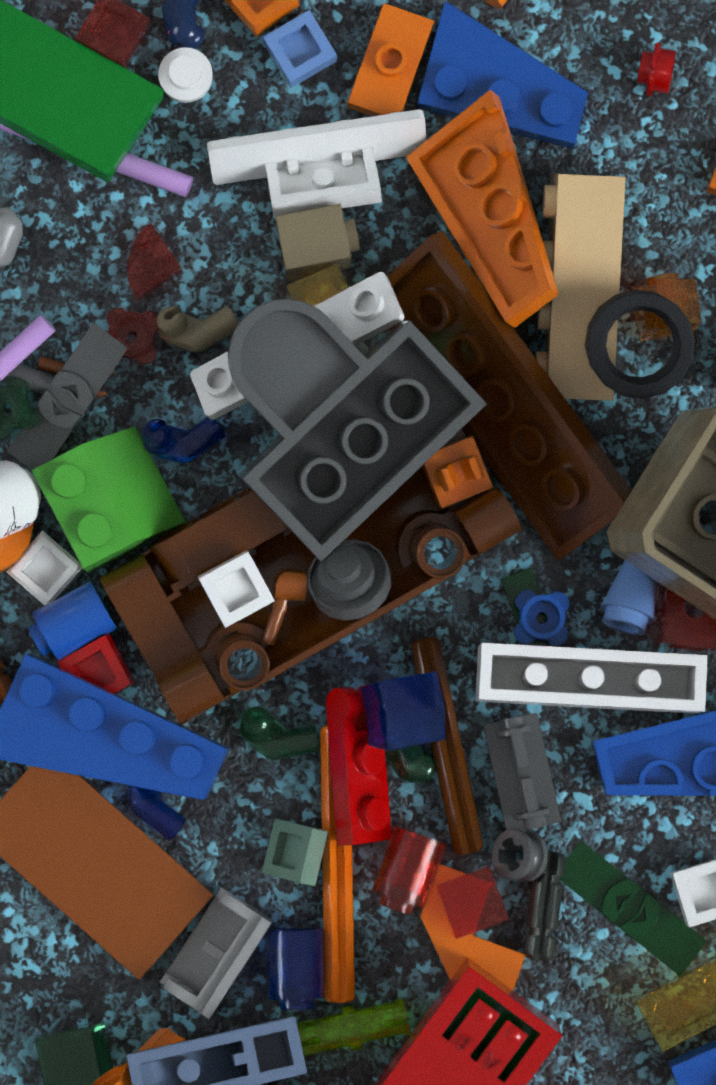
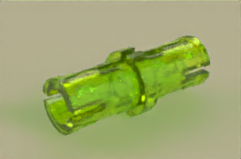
[296,998,410,1058]

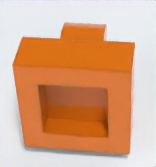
[422,435,493,509]

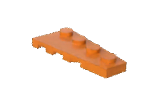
[406,89,559,328]

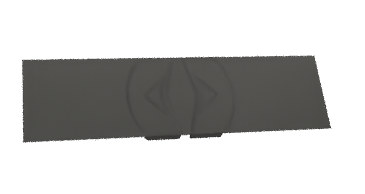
[7,322,128,470]

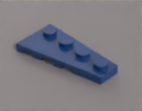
[0,654,229,800]
[591,710,716,796]

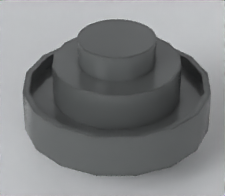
[307,539,391,621]

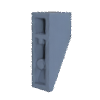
[126,1016,307,1085]

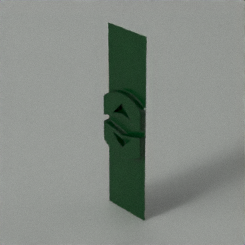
[559,841,707,976]

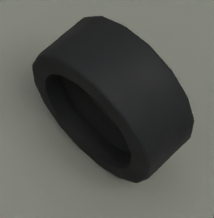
[585,289,695,399]

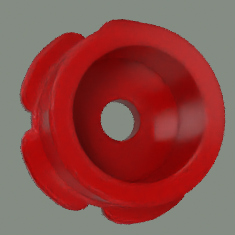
[637,42,676,96]

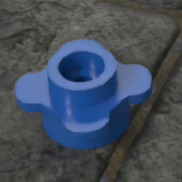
[513,590,570,646]

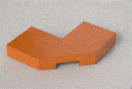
[420,863,526,990]

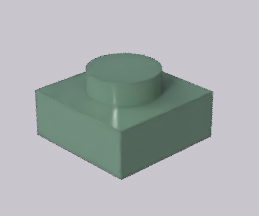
[262,818,328,886]

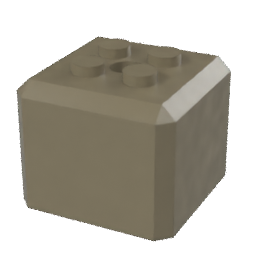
[607,406,716,620]

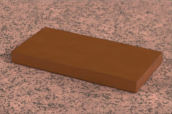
[0,766,214,980]

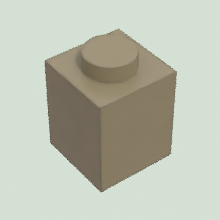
[276,204,360,281]

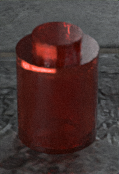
[372,826,447,915]

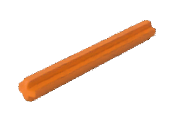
[320,725,355,1003]

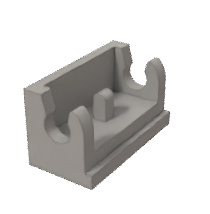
[160,887,273,1019]

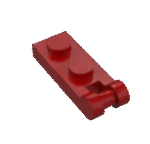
[326,684,392,845]

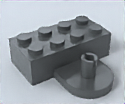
[228,299,487,561]

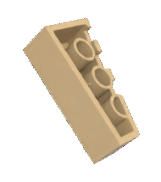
[535,173,626,401]

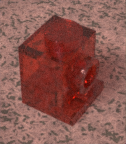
[656,586,716,652]

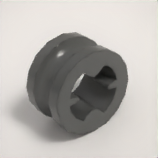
[492,829,548,881]

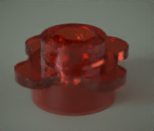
[106,308,159,365]

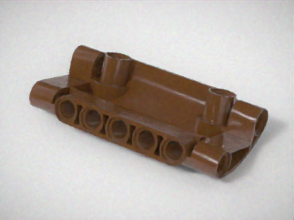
[99,428,522,725]

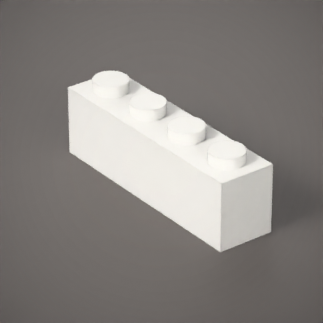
[475,643,708,714]

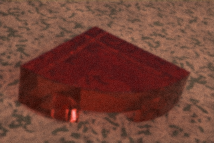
[127,223,182,301]

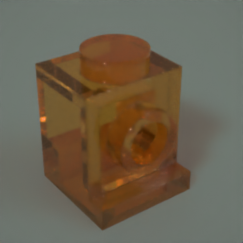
[631,273,702,342]

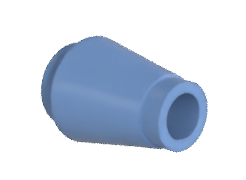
[601,560,658,635]

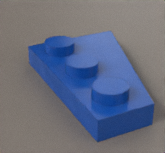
[417,1,588,149]

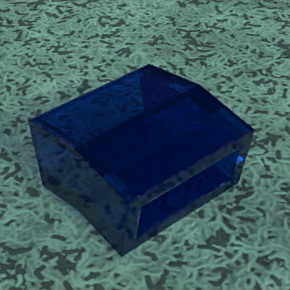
[360,671,446,751]

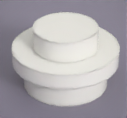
[158,47,213,103]

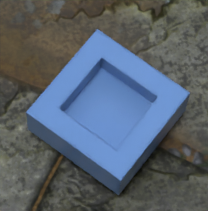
[263,10,337,88]

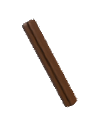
[410,637,483,855]

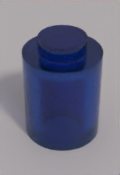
[267,928,325,1011]

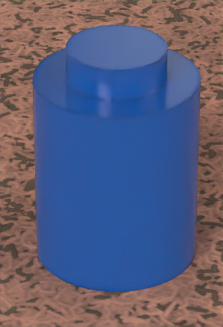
[28,580,118,661]

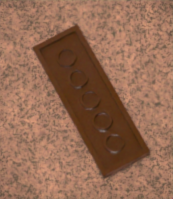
[387,231,632,561]

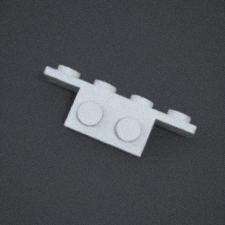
[207,109,426,219]
[190,272,404,420]

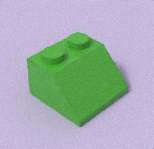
[31,426,186,575]

